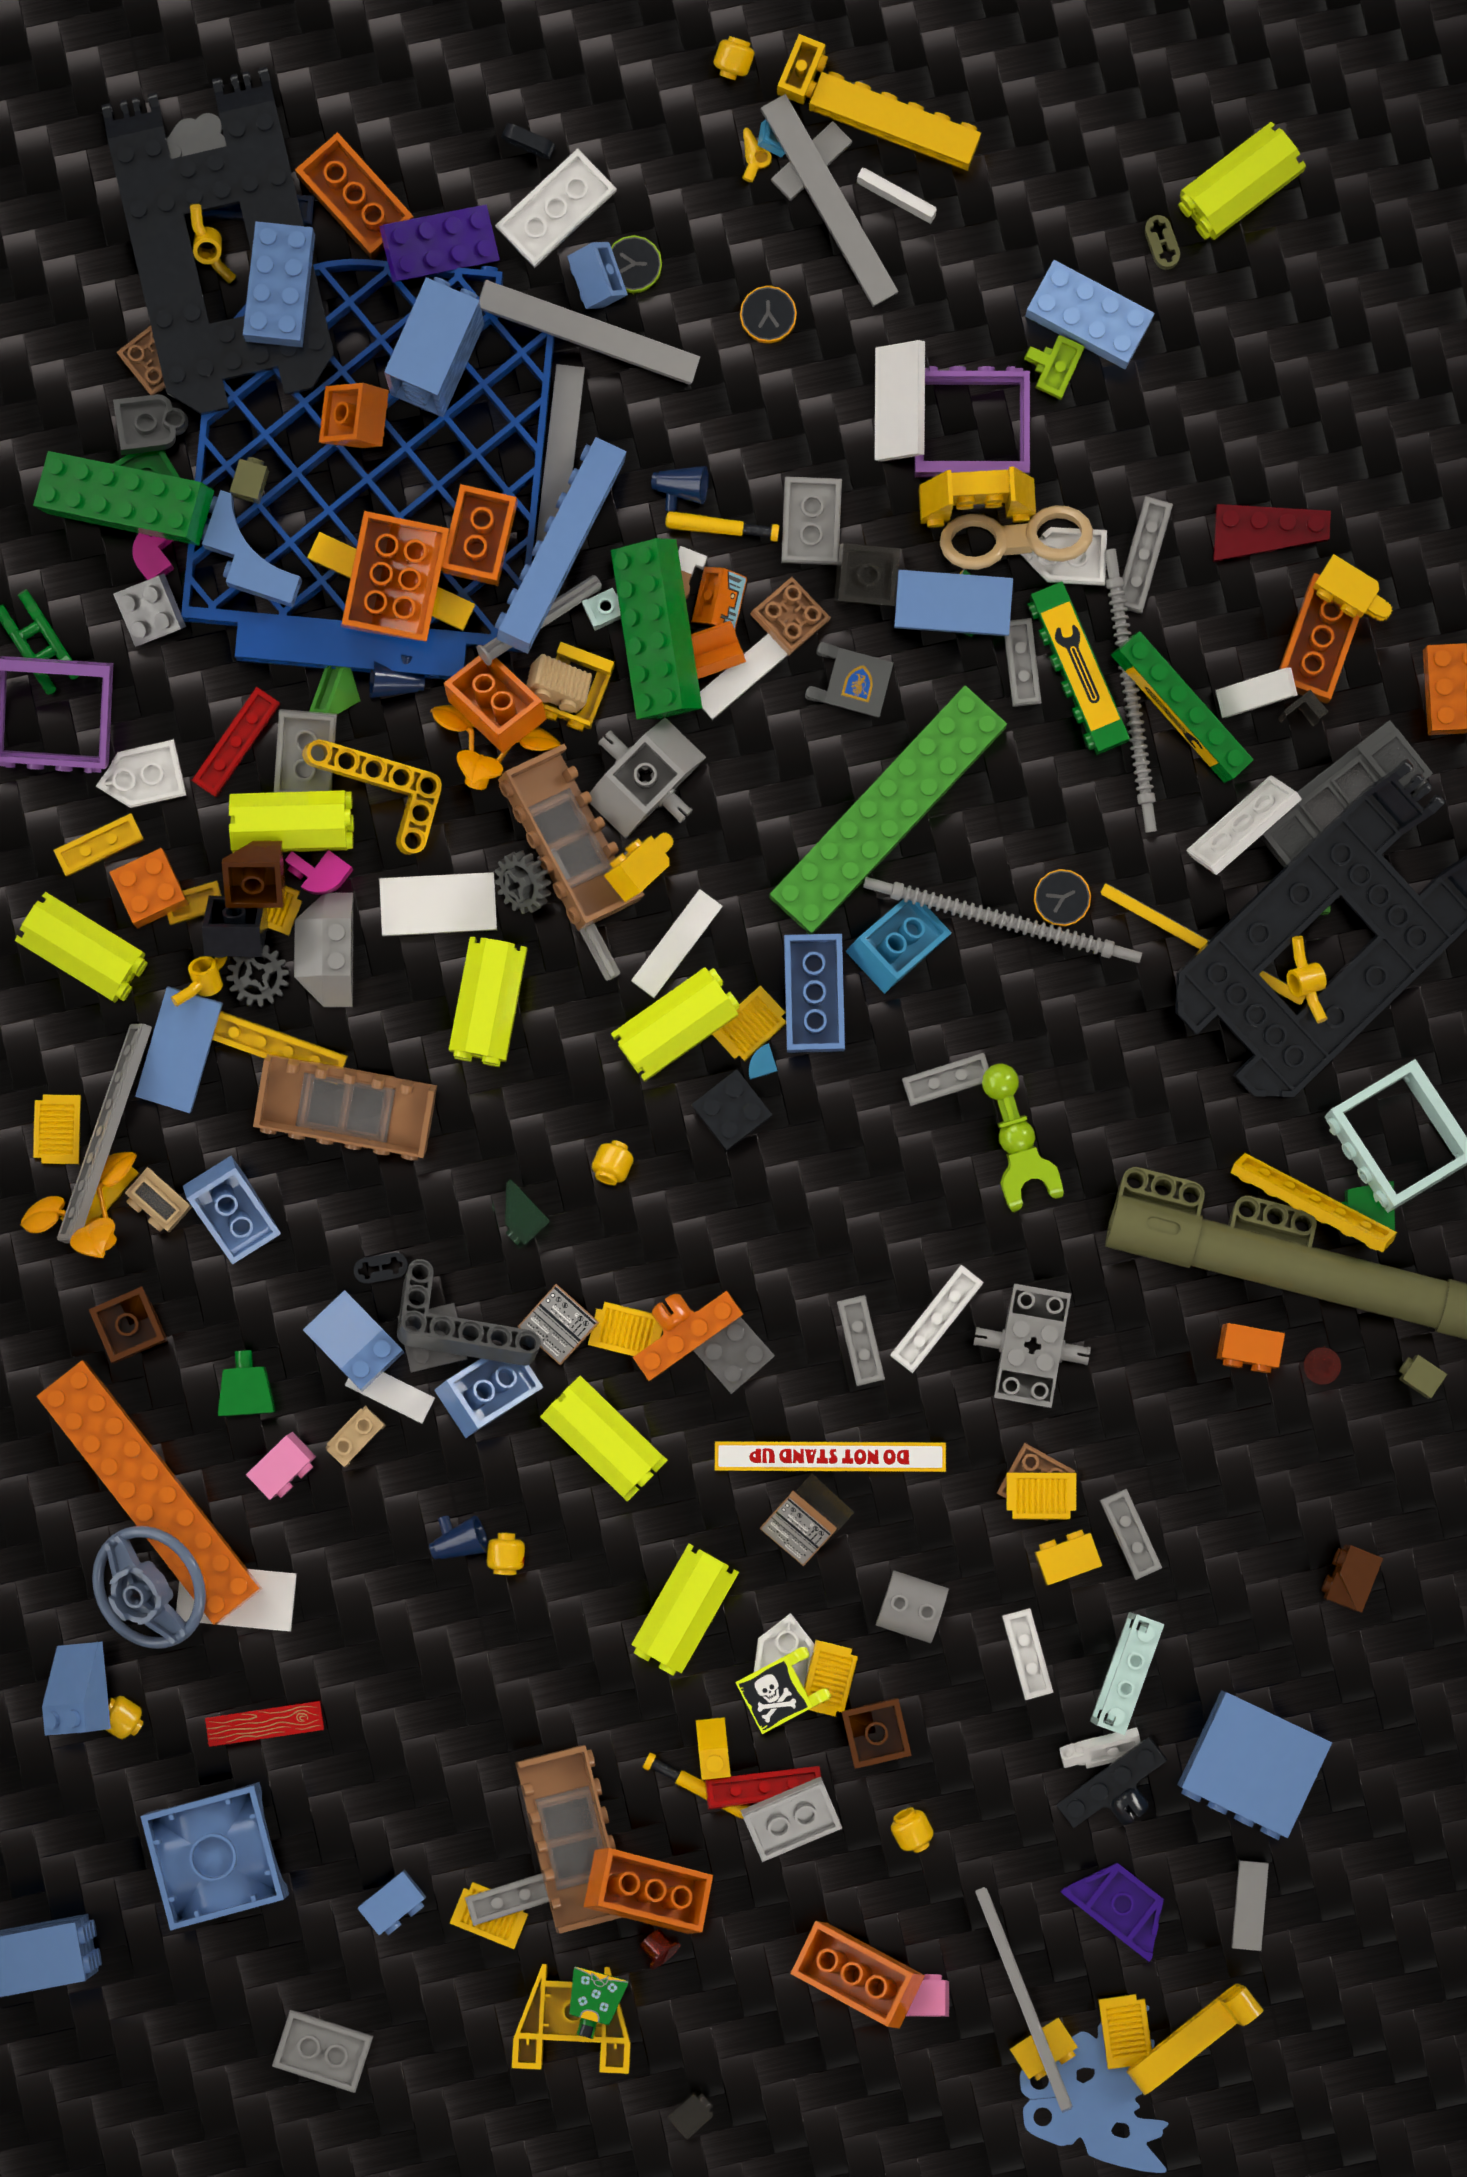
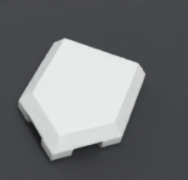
[1021,527,1107,586]
[96,739,186,808]
[754,1613,815,1687]

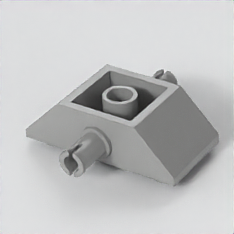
[589,718,706,839]
[973,1284,1091,1408]

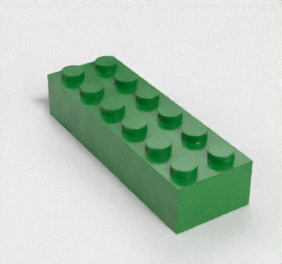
[33,451,214,546]
[611,538,702,719]

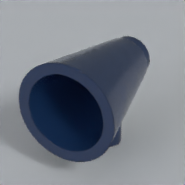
[651,466,708,512]
[369,655,425,698]
[429,1516,488,1560]

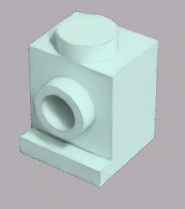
[581,588,621,631]

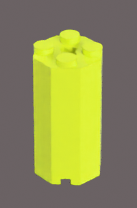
[1178,122,1306,240]
[229,790,354,853]
[15,892,148,1003]
[449,937,527,1067]
[611,967,740,1082]
[540,1376,668,1502]
[631,1543,739,1676]

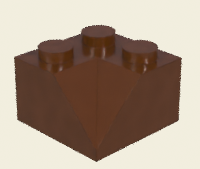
[222,841,285,908]
[89,1287,168,1363]
[1321,1545,1383,1612]
[842,1698,912,1769]

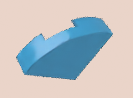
[757,119,785,158]
[749,1043,777,1080]

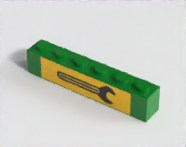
[1027,581,1130,755]
[1111,631,1254,783]

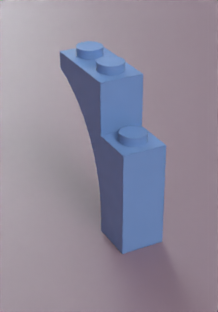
[201,490,302,608]

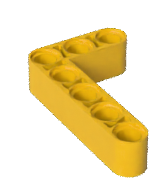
[302,740,442,855]
[1126,1983,1264,2095]

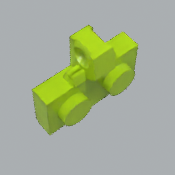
[1024,335,1085,400]

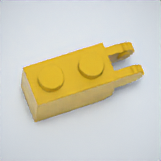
[1312,554,1393,621]
[604,832,674,902]

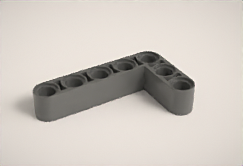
[397,1259,541,1365]

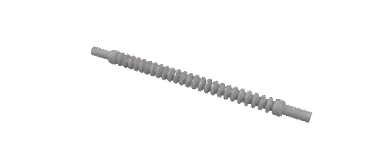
[1105,549,1157,833]
[863,877,1142,963]

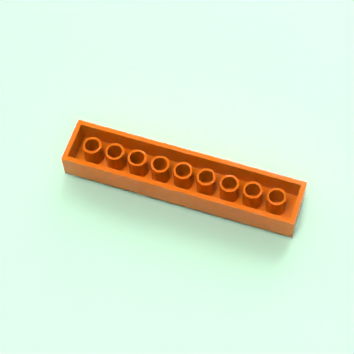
[37,1360,262,1625]

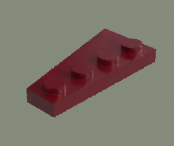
[1213,504,1331,562]

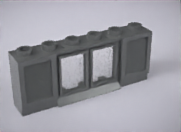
[1259,720,1433,868]

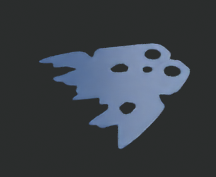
[1020,2005,1168,2173]

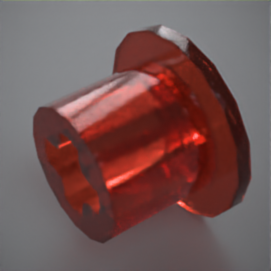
[1304,1347,1341,1385]
[640,1929,680,1969]

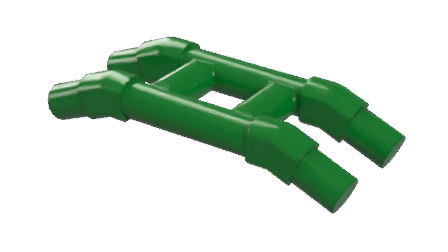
[0,589,79,695]

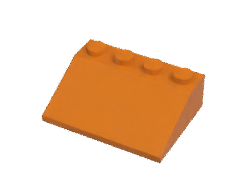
[341,511,449,642]

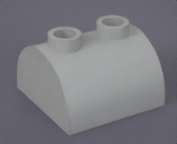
[876,1570,949,1643]

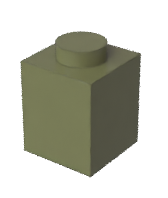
[230,457,269,504]
[1399,1355,1447,1399]

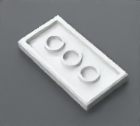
[495,148,617,268]
[875,340,925,462]
[1186,775,1302,875]
[379,872,497,936]
[176,1569,297,1631]

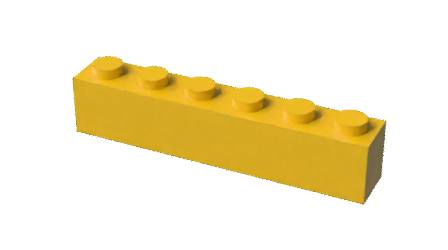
[809,72,981,171]

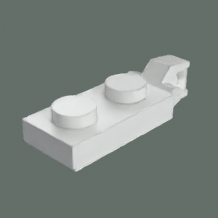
[1060,1728,1140,1769]

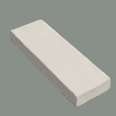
[857,168,937,224]
[1216,668,1297,718]
[345,1372,435,1424]
[1002,1608,1053,1700]

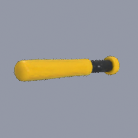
[665,511,779,542]
[643,1753,751,1819]

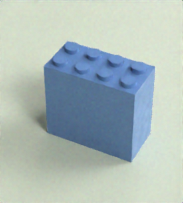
[384,277,484,417]
[1177,1690,1332,1840]
[0,1914,102,1997]

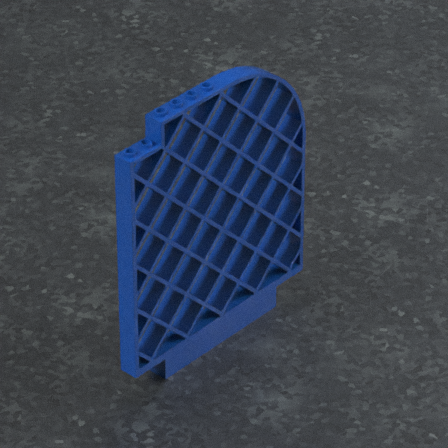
[181,259,555,680]

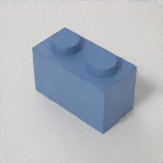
[567,242,628,309]
[358,1869,426,1935]

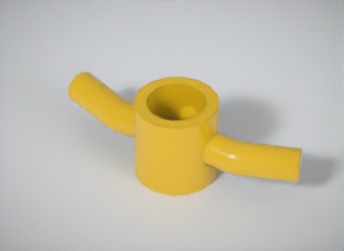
[190,204,236,284]
[1287,936,1328,1023]
[171,956,228,1007]

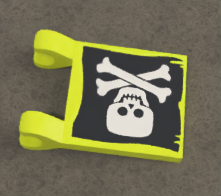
[735,1647,831,1734]

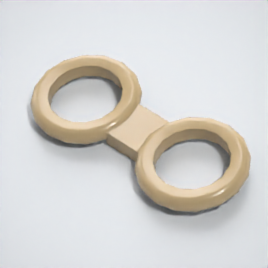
[940,505,1093,570]

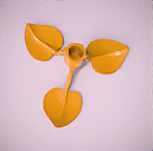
[430,705,561,790]
[20,1152,137,1258]

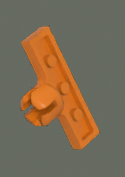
[632,1291,744,1381]

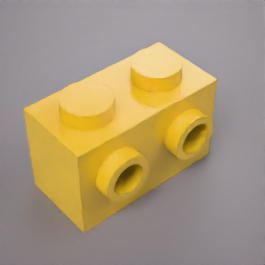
[777,34,828,105]

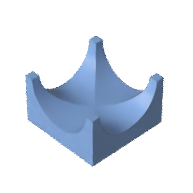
[140,1782,289,1930]

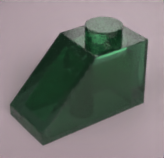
[505,1179,551,1246]

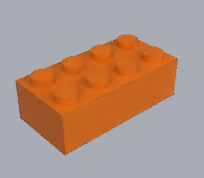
[295,132,414,260]
[1279,573,1360,704]
[584,1848,713,1934]
[790,1921,925,2029]

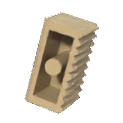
[526,654,592,713]

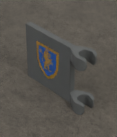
[805,642,894,718]

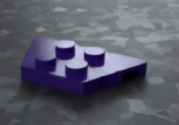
[1060,1863,1164,1962]

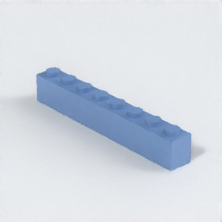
[495,437,627,654]

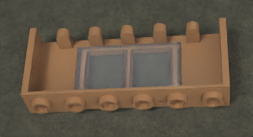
[498,744,644,931]
[253,1054,437,1160]
[515,1745,622,1934]

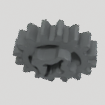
[494,850,551,914]
[227,945,290,1007]

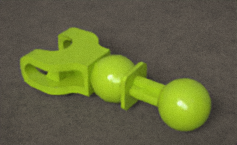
[982,1064,1064,1212]

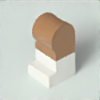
[678,546,707,599]

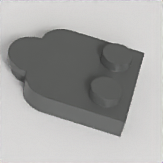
[167,113,226,159]
[113,394,188,455]

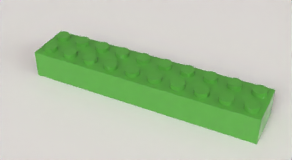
[769,685,1007,934]

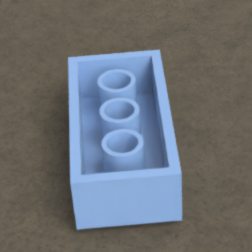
[1025,260,1155,369]

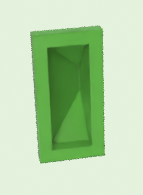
[309,666,360,714]

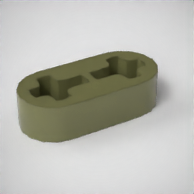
[1144,215,1180,270]

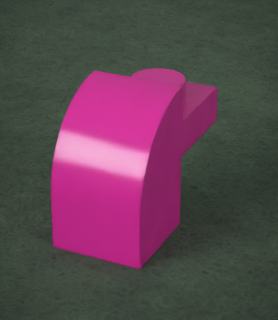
[133,533,174,580]
[285,850,353,895]

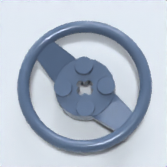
[92,1526,206,1649]

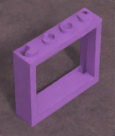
[914,366,1030,477]
[0,656,113,773]

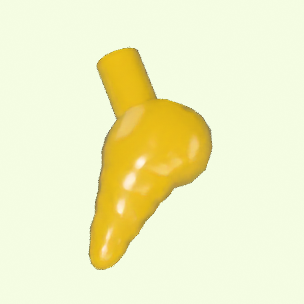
[743,128,772,183]

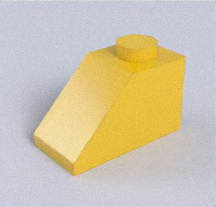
[696,1717,731,1780]

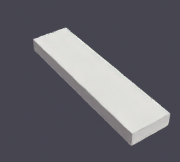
[700,634,788,720]
[631,889,723,998]
[890,1265,984,1373]

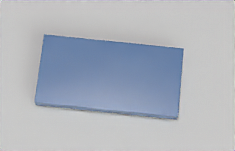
[894,570,1013,636]
[135,986,223,1113]

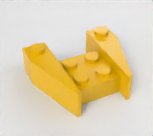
[919,466,1036,528]
[512,1964,631,2074]

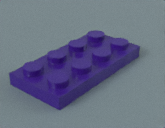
[379,204,500,283]

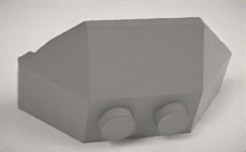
[294,893,353,1007]

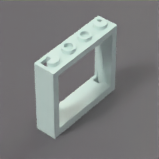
[1325,1059,1467,1213]
[1090,1612,1164,1735]

